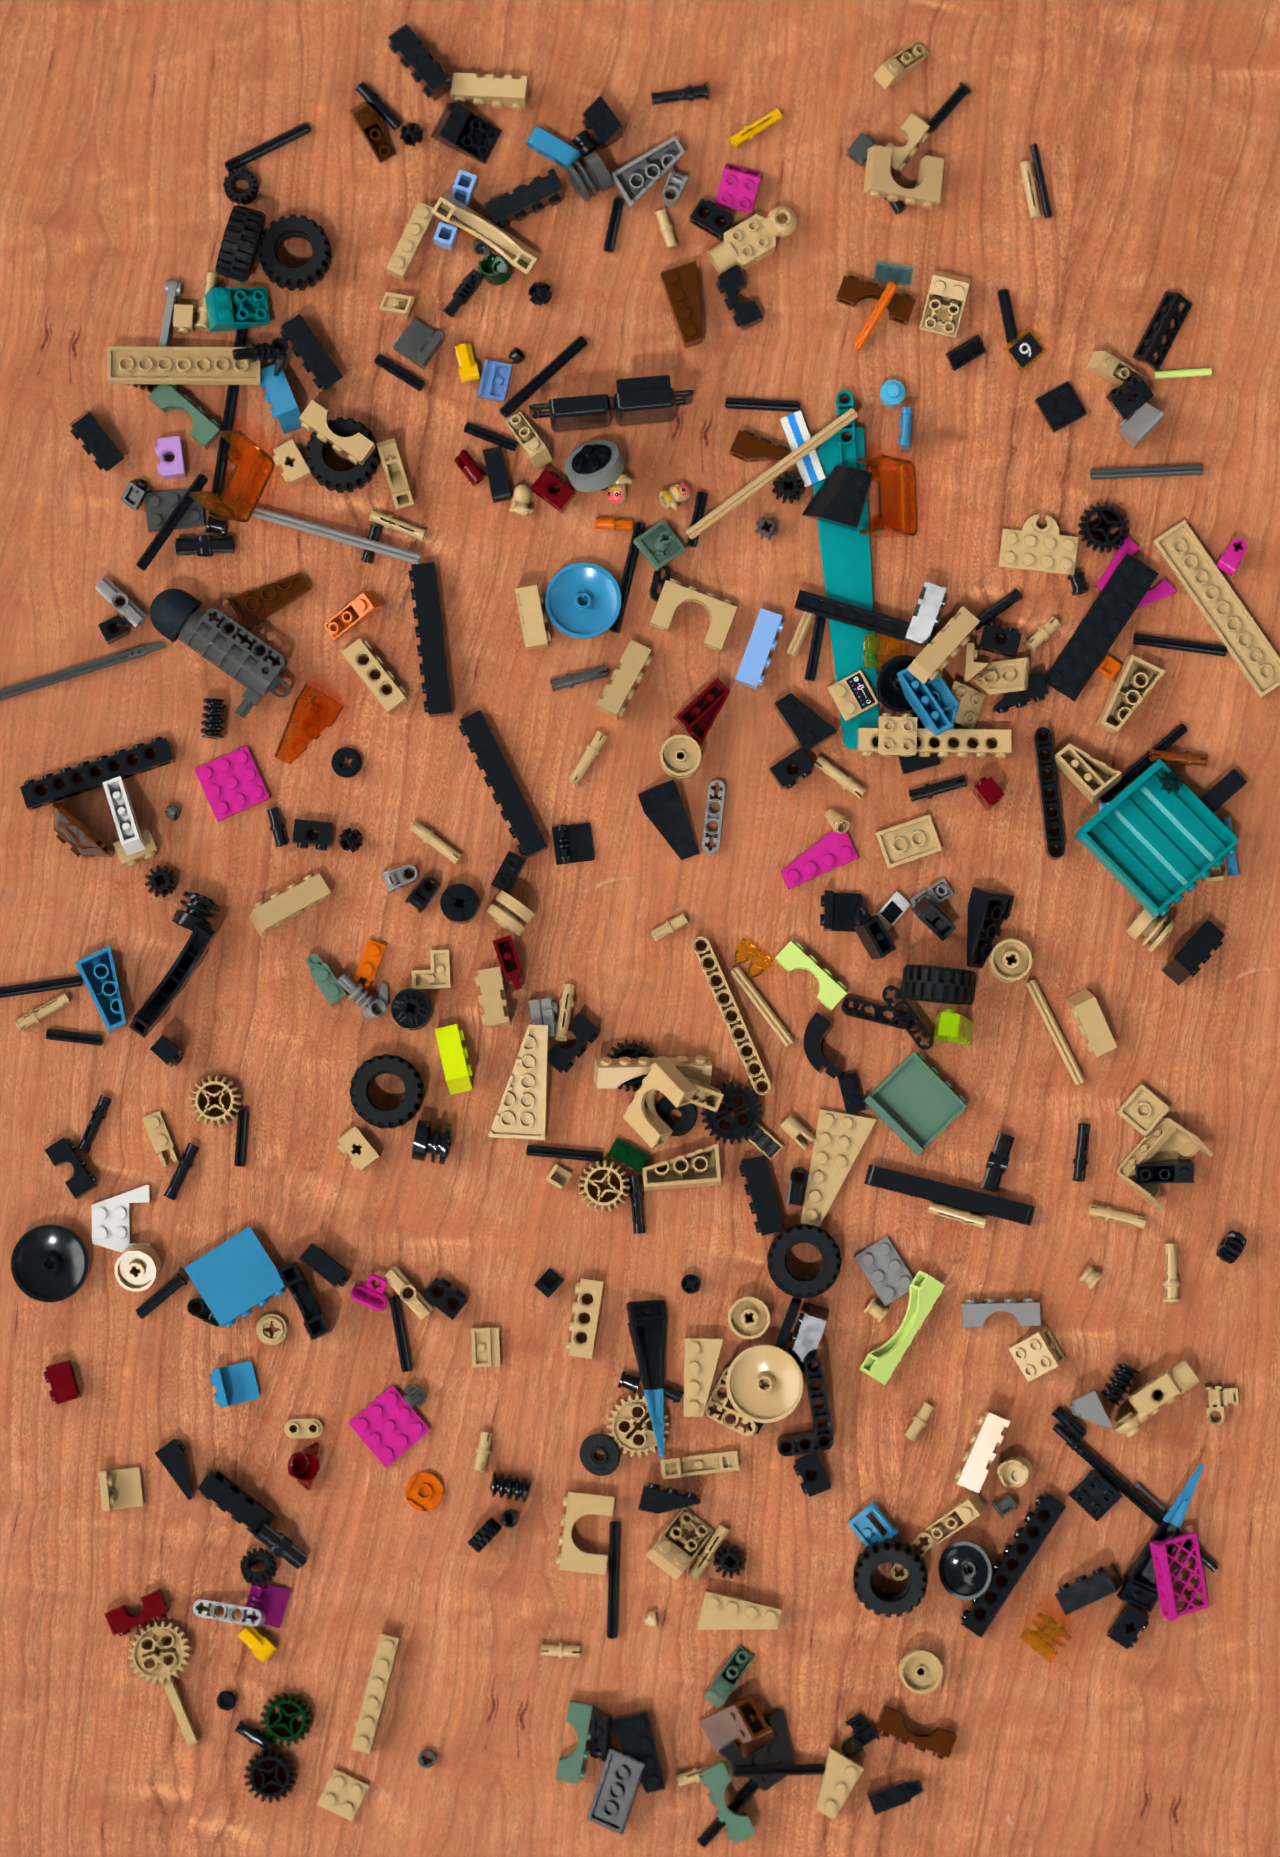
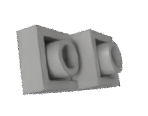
[909,878,954,907]

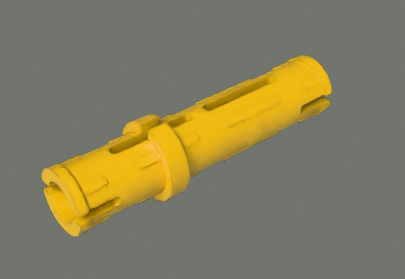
[729,108,783,147]

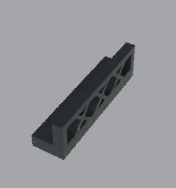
[1133,291,1192,370]

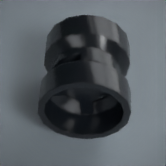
[572,130,598,157]

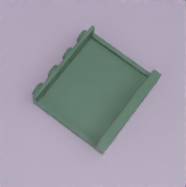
[864,1052,967,1156]

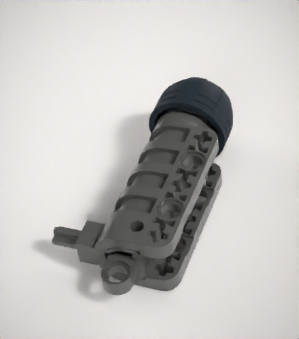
[150,589,290,719]

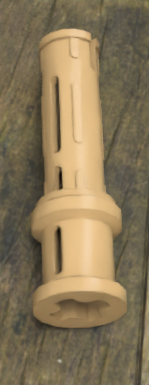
[194,272,219,331]
[1163,1244,1180,1303]

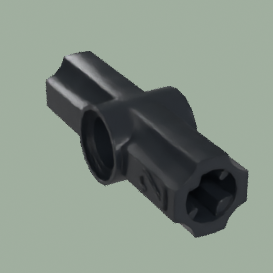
[175,535,234,557]
[981,1133,1015,1193]
[253,1522,308,1569]

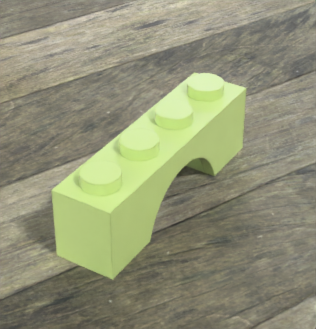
[775,941,847,1011]

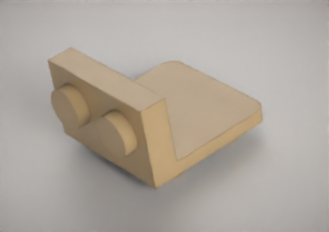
[877,713,918,756]

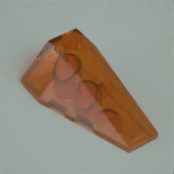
[275,684,344,764]

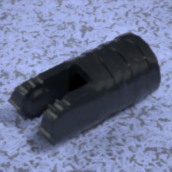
[501,1509,519,1528]

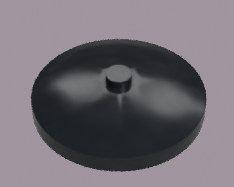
[11,1225,89,1302]

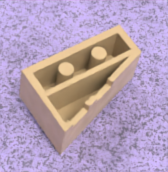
[1055,743,1122,804]

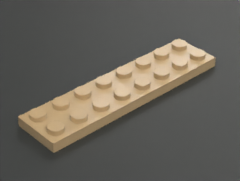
[107,346,260,385]

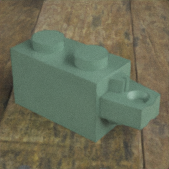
[306,953,347,1006]

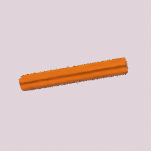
[853,281,898,350]

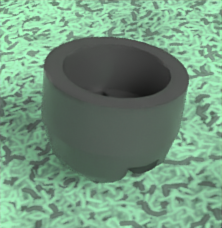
[473,238,489,255]
[165,804,182,821]

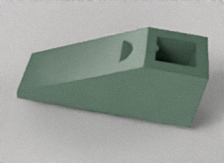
[703,1645,754,1708]

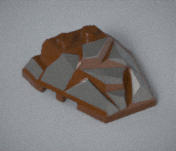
[52,801,114,858]

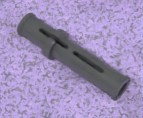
[550,665,608,692]

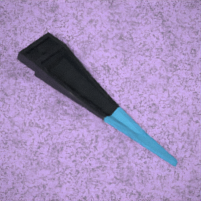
[626,1300,667,1458]
[1117,1463,1204,1612]

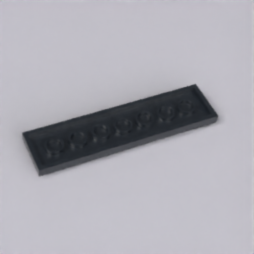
[1044,553,1159,702]

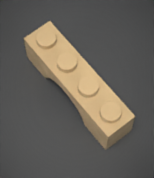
[386,201,436,282]
[299,400,375,465]

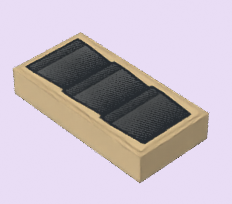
[747,1123,783,1161]

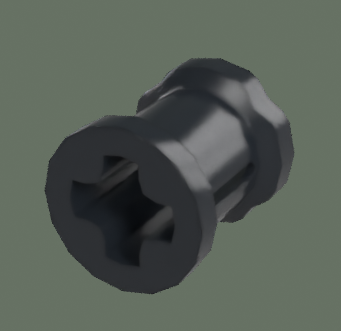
[206,516,228,536]
[1067,572,1089,596]
[618,1371,641,1394]

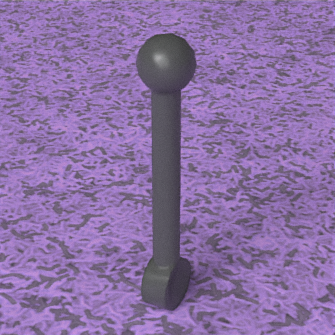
[1134,1482,1167,1512]

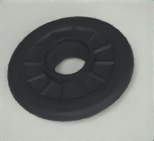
[656,1097,697,1136]
[580,1434,620,1476]

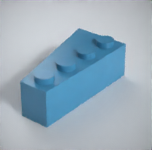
[75,946,126,1034]

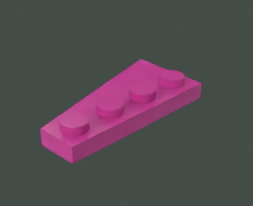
[780,831,858,890]

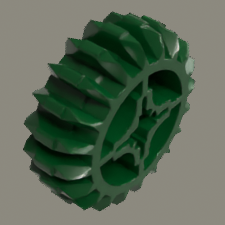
[260,1692,313,1746]

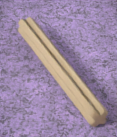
[730,966,794,1047]

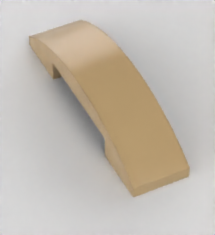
[660,1451,739,1480]

